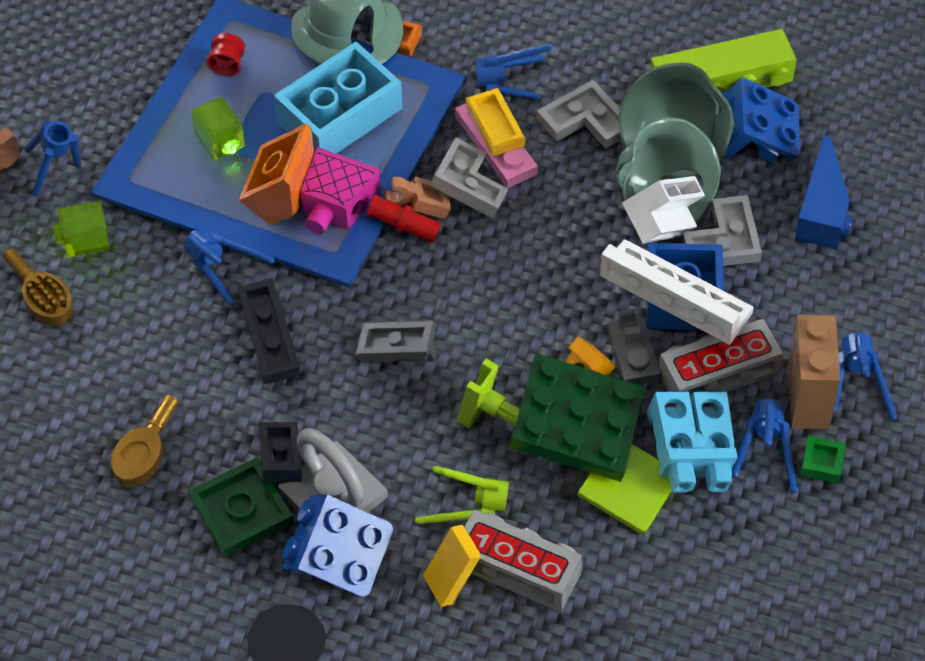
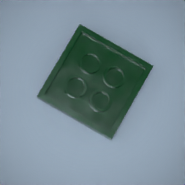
[509,353,644,482]

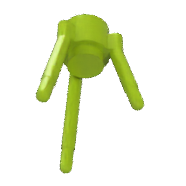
[415,466,509,525]

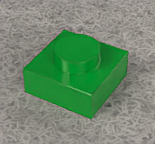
[800,436,846,483]

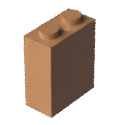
[787,315,840,430]

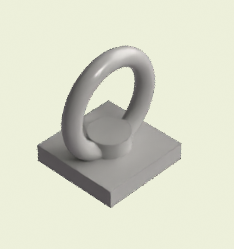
[278,428,388,513]

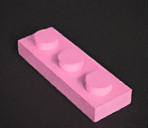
[455,103,538,188]

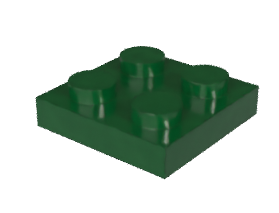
[188,457,294,558]

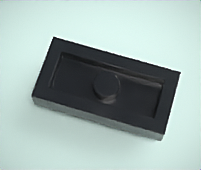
[258,422,302,483]

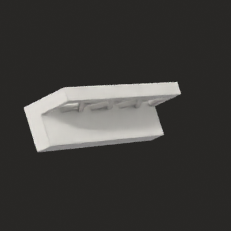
[600,239,754,345]

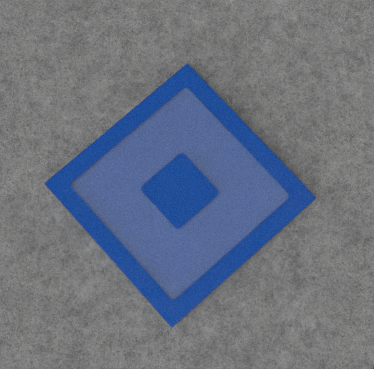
[91,0,466,288]

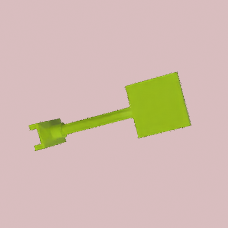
[457,358,672,535]

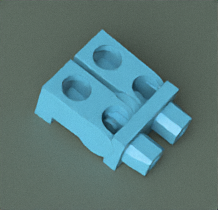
[647,392,737,493]

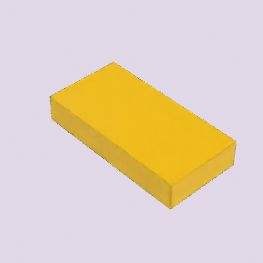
[466,88,525,157]
[423,525,481,607]

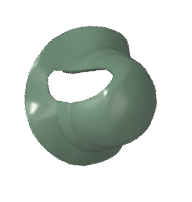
[291,0,403,64]
[618,62,734,179]
[616,118,721,223]

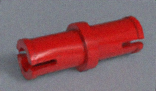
[366,194,442,244]

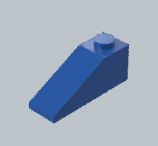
[795,136,853,250]

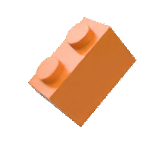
[239,124,314,225]

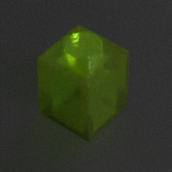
[191,96,245,161]
[53,200,110,258]

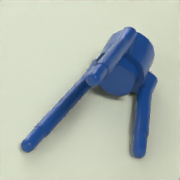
[476,44,553,100]
[25,121,81,195]
[184,228,275,306]
[833,332,897,421]
[732,399,798,493]

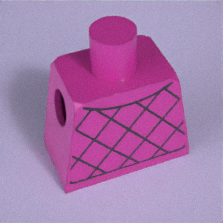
[301,147,381,235]

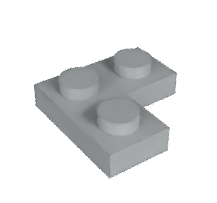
[536,80,622,149]
[430,137,508,218]
[682,195,762,266]

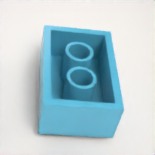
[274,42,403,154]

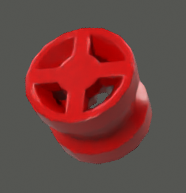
[206,33,246,76]

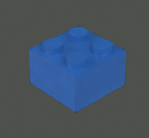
[646,243,724,331]

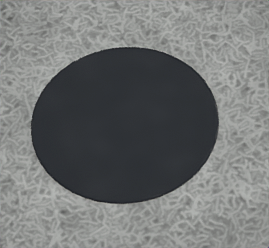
[247,604,326,661]

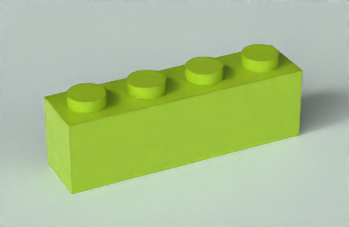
[650,29,797,93]

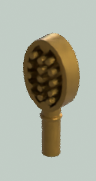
[3,248,74,326]
[111,395,179,488]

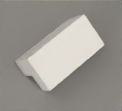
[622,176,705,244]

